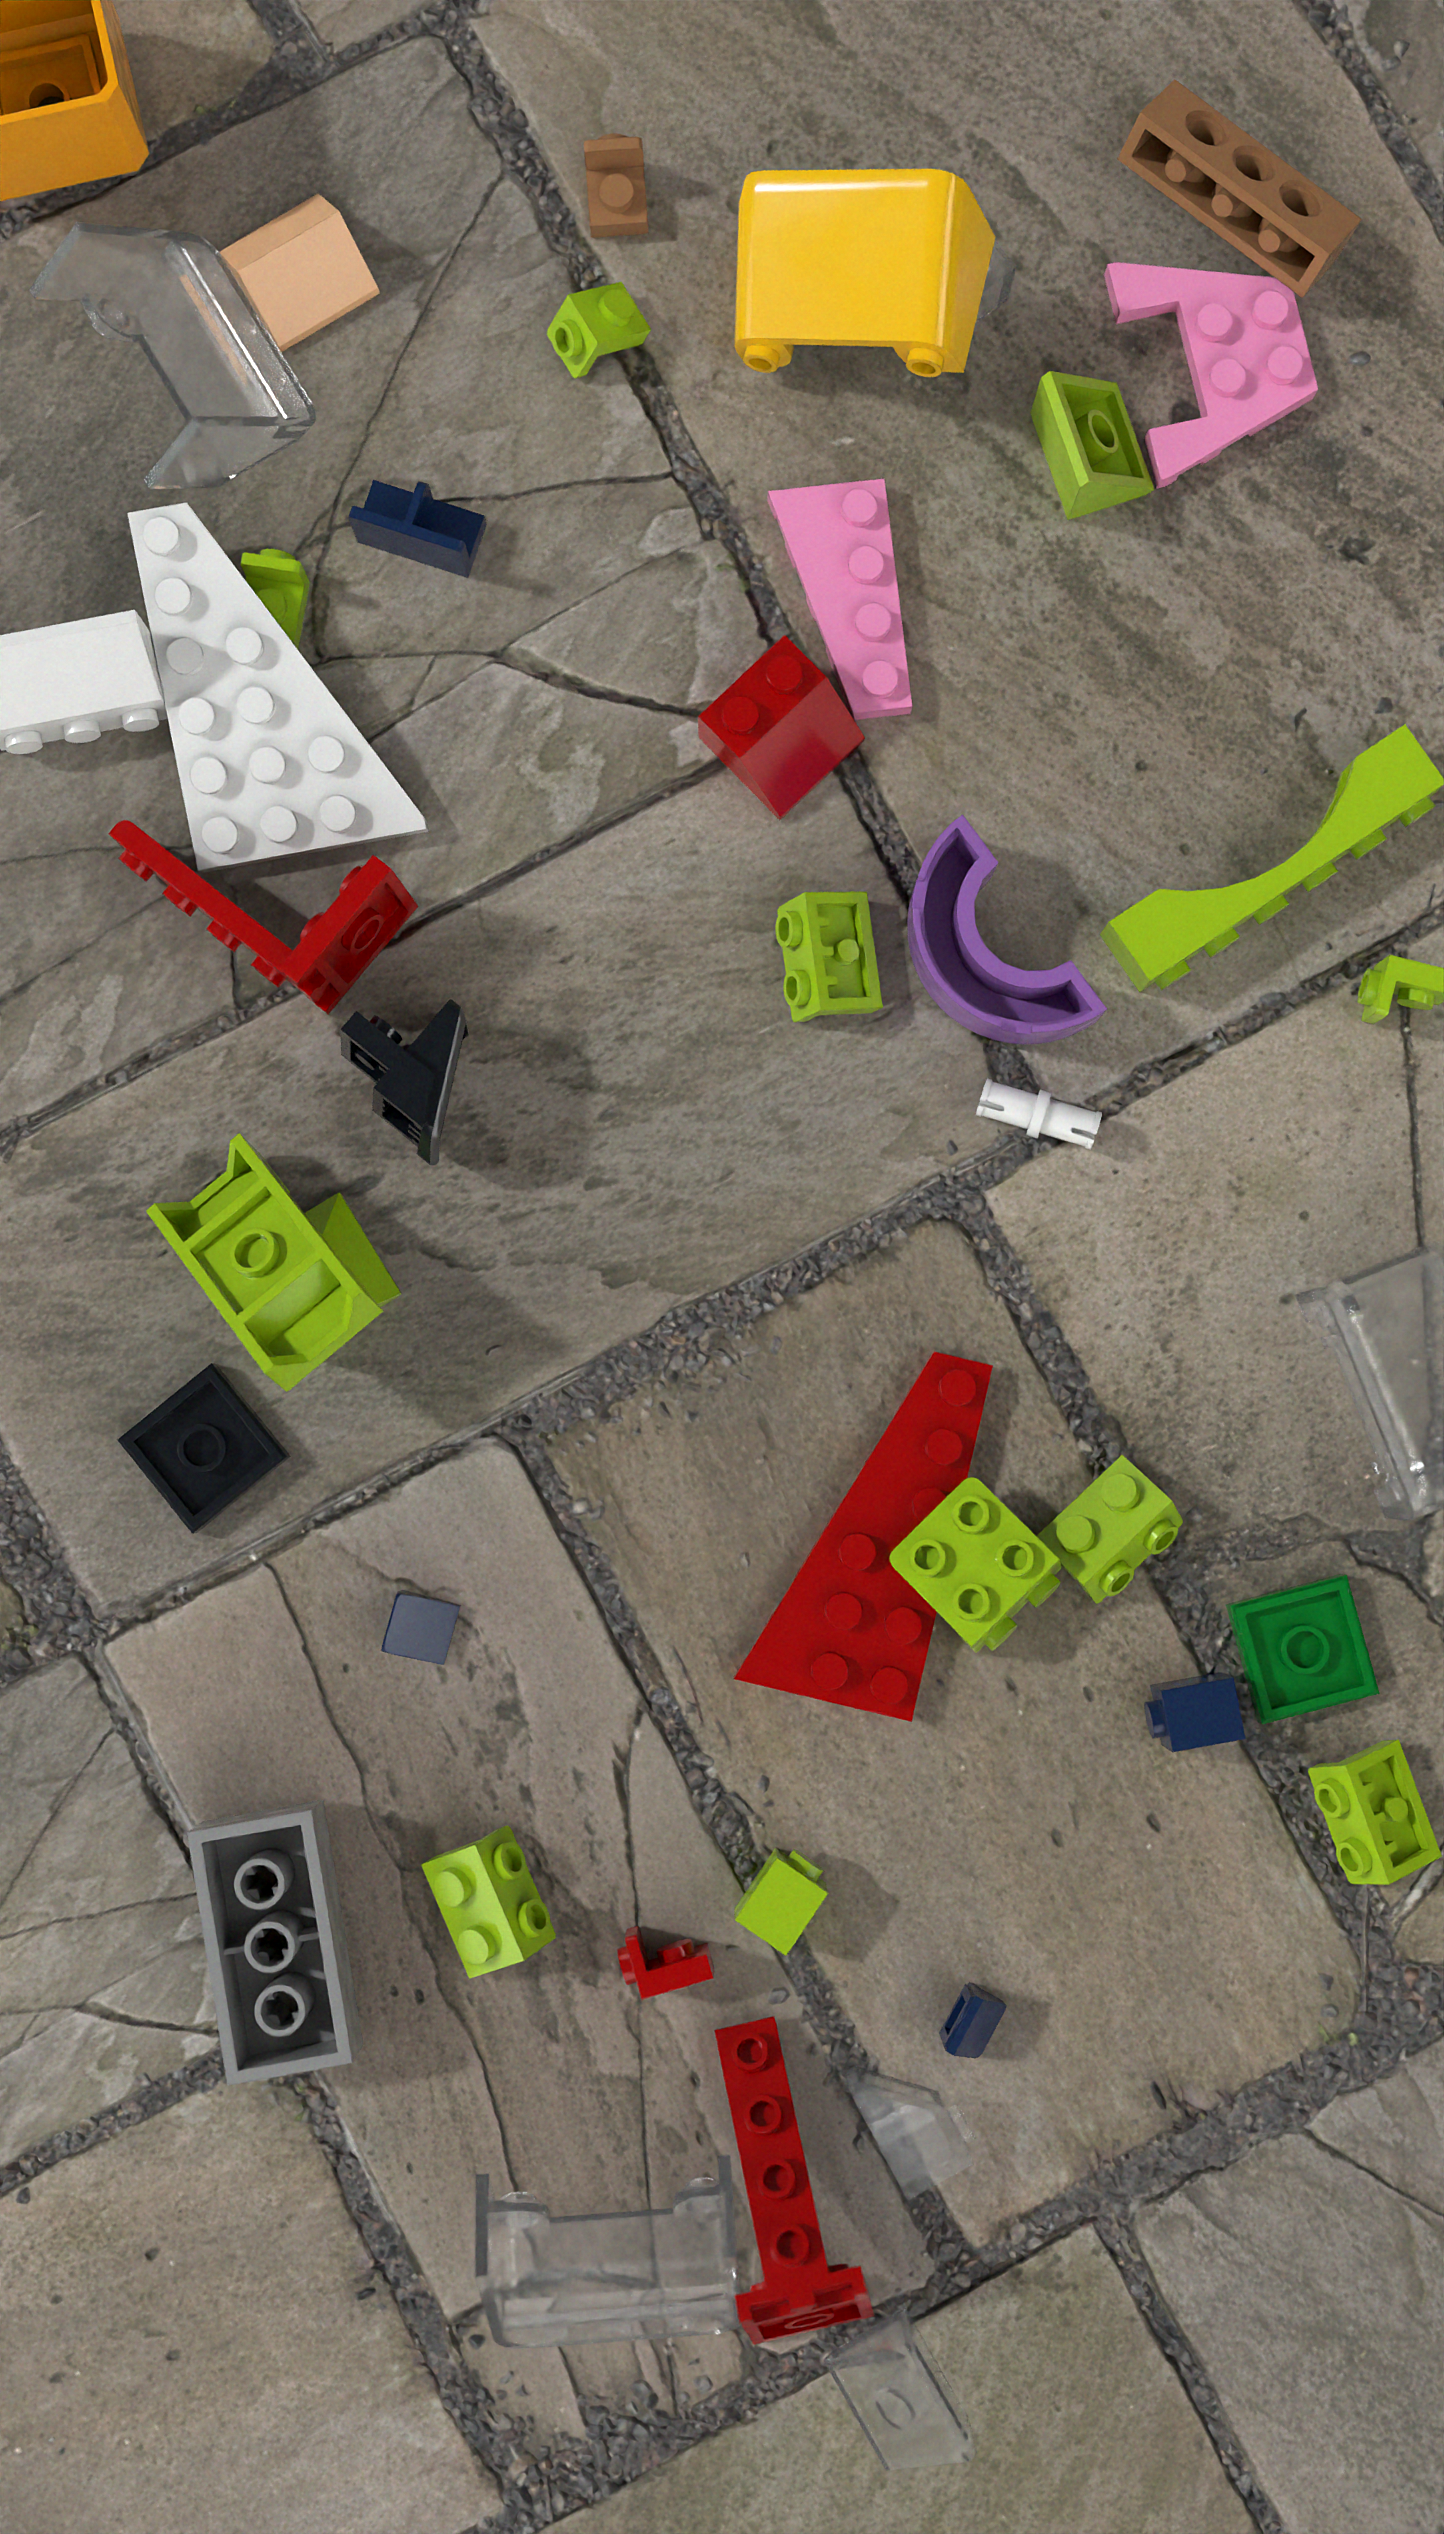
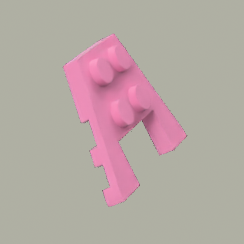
[1104,262,1318,489]

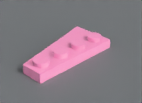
[767,478,912,720]

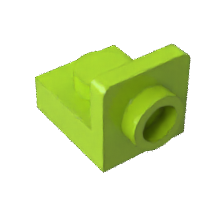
[240,549,310,649]
[1357,955,1444,1024]

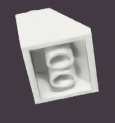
[0,610,168,754]

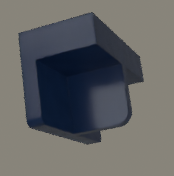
[348,480,487,578]

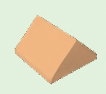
[219,193,380,352]

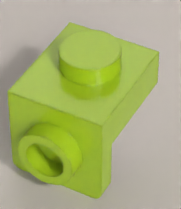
[547,282,651,378]

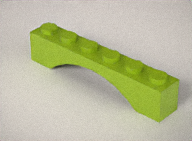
[1099,724,1444,992]

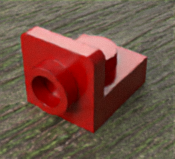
[617,1925,714,2000]

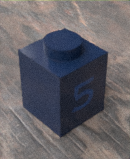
[1144,1672,1246,1752]

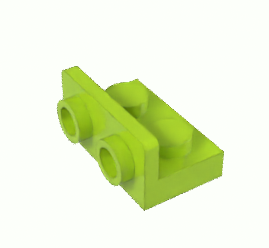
[775,891,883,1022]
[1308,1739,1442,1885]

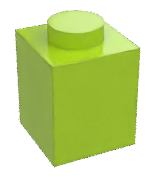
[734,1848,828,1956]

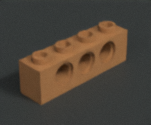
[1117,79,1362,298]

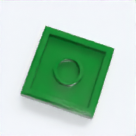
[1226,1574,1380,1725]

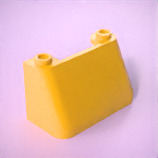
[734,169,996,377]

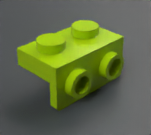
[1037,1455,1183,1604]
[421,1825,556,1979]

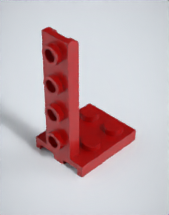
[108,820,418,1014]
[714,2016,874,2345]

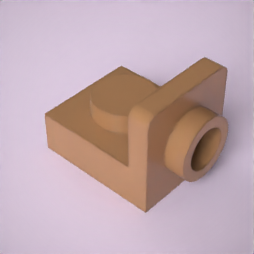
[584,133,649,238]

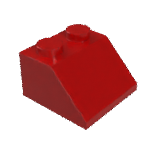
[698,635,865,820]

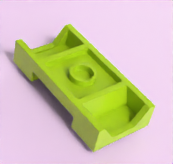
[146,1133,383,1392]

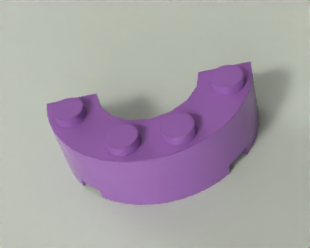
[907,814,1107,1044]

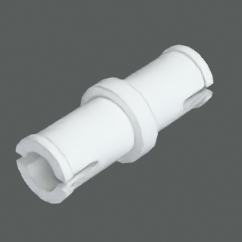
[976,1078,1102,1150]

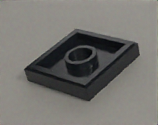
[117,1363,291,1534]

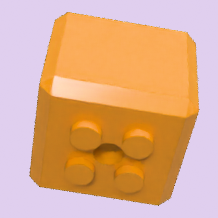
[0,0,149,201]

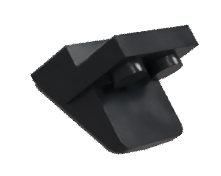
[340,999,469,1165]

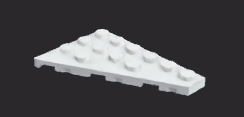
[127,502,428,873]

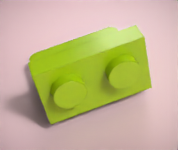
[890,1477,1062,1653]

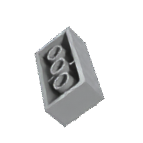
[187,1800,364,2086]

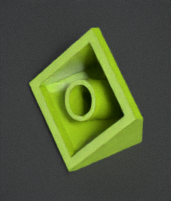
[1030,371,1155,520]

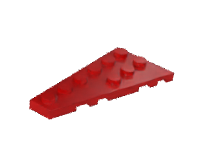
[733,1351,993,1722]

